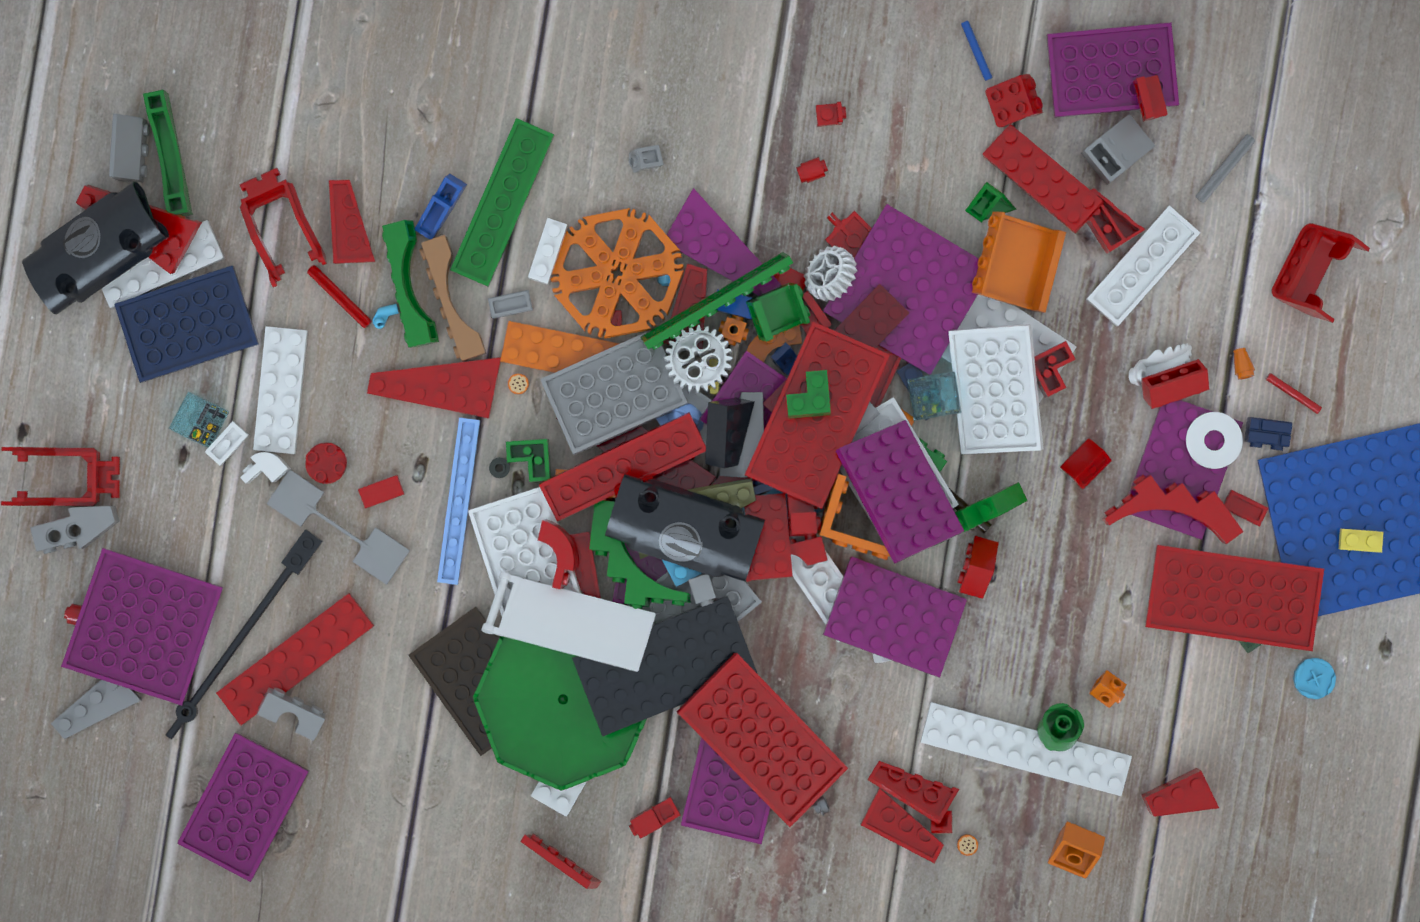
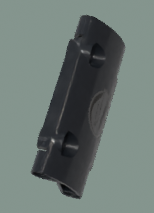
[22,182,169,315]
[605,474,765,582]

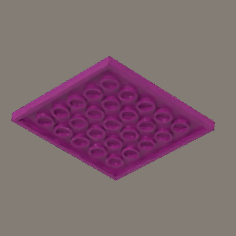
[823,204,979,375]
[61,548,223,706]

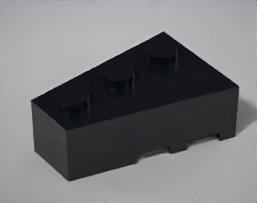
[705,397,755,469]

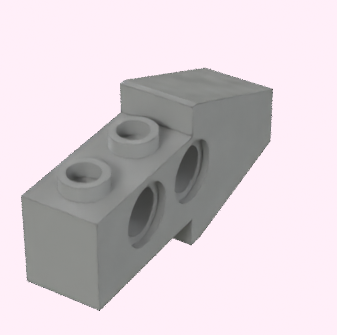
[30,506,120,554]

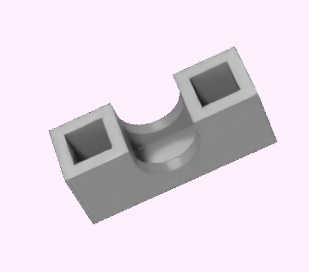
[257,687,325,741]

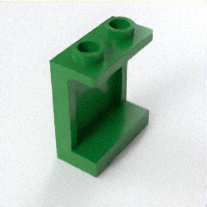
[746,283,810,342]

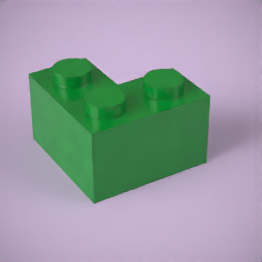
[786,370,831,419]
[506,439,551,482]

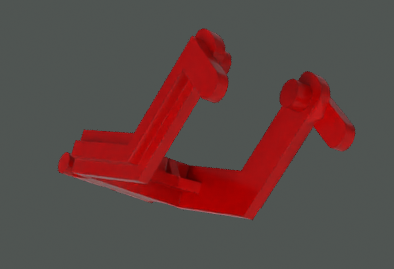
[239,168,327,288]
[1,447,120,506]

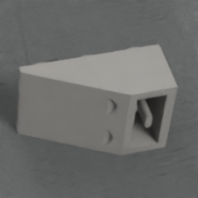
[1081,114,1155,185]

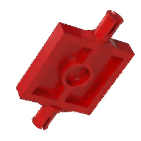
[825,211,872,258]

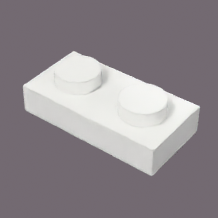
[205,421,249,466]

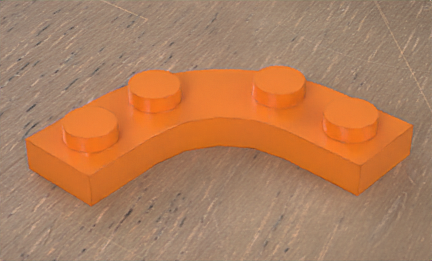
[746,325,802,362]

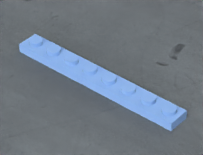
[437,417,480,585]

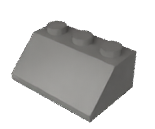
[109,114,150,183]

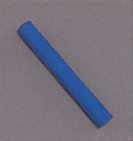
[961,21,993,81]

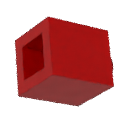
[629,806,662,839]

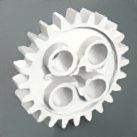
[664,325,733,393]

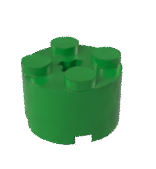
[1037,703,1084,751]

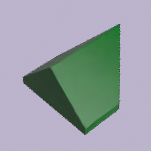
[965,182,1017,223]

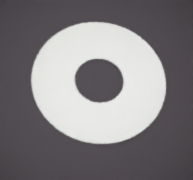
[1186,412,1243,469]

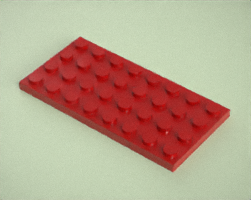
[745,322,890,509]
[1145,545,1324,652]
[677,652,848,827]

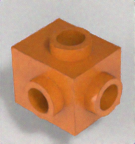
[718,315,749,346]
[1089,670,1127,708]

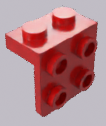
[985,74,1043,127]

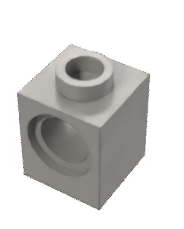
[689,574,717,607]

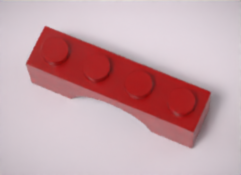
[746,534,828,582]

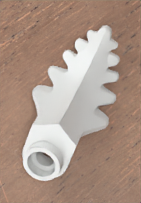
[1129,343,1192,386]

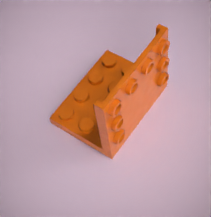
[817,474,890,560]

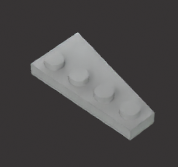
[51,680,142,739]

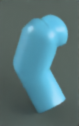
[373,303,399,329]

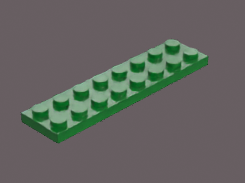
[450,118,555,287]
[640,252,793,350]

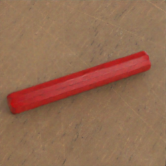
[307,265,372,328]

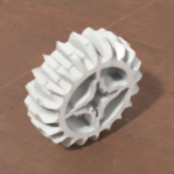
[804,246,857,302]

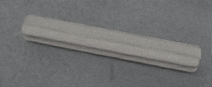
[1196,134,1255,203]

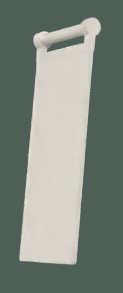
[481,572,656,672]

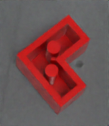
[1034,341,1076,398]
[787,494,821,537]
[957,536,999,599]

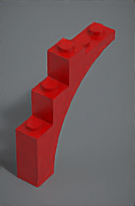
[1102,474,1244,544]

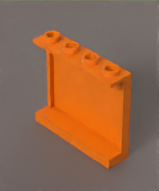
[972,212,1066,313]

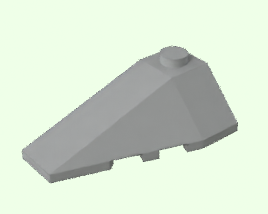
[720,392,764,477]

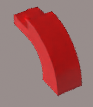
[537,519,578,589]

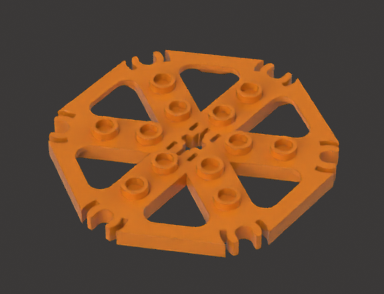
[550,208,684,339]

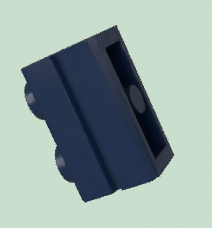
[1244,417,1292,451]

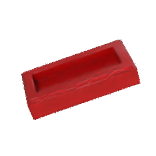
[358,475,405,509]
[1223,490,1269,527]

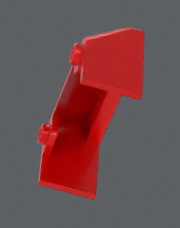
[1272,223,1370,323]

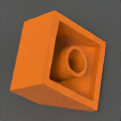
[1048,821,1105,879]

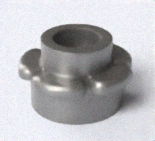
[813,796,830,816]

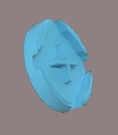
[1293,658,1336,699]

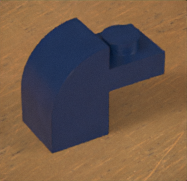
[771,342,797,378]

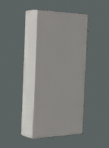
[488,290,533,319]

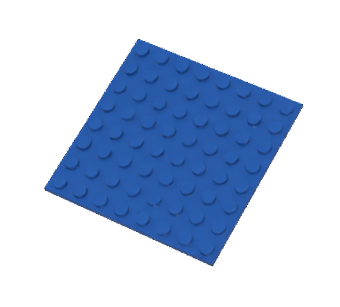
[1257,423,1420,616]

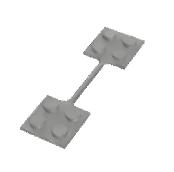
[267,470,410,585]

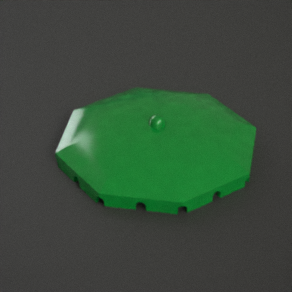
[473,636,647,791]

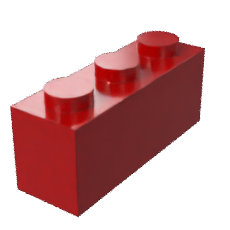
[1141,359,1209,409]

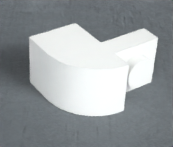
[240,452,291,484]

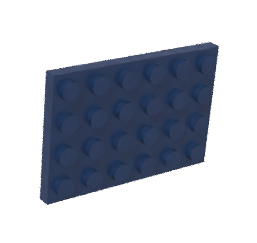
[114,265,259,383]

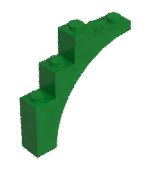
[937,482,1028,545]
[589,500,691,609]

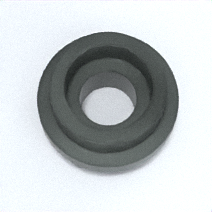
[489,458,510,478]

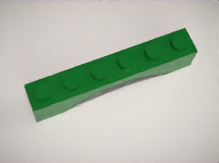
[143,90,193,216]
[382,220,439,348]

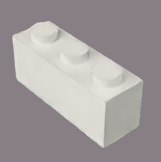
[528,218,569,285]

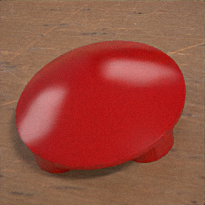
[305,443,347,484]

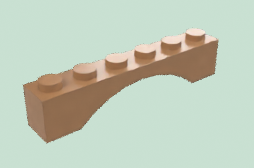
[419,235,487,362]

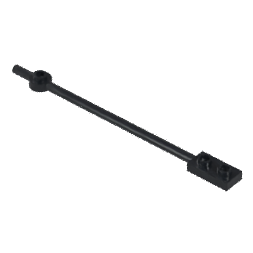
[165,529,323,739]

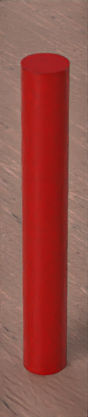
[1266,373,1322,414]

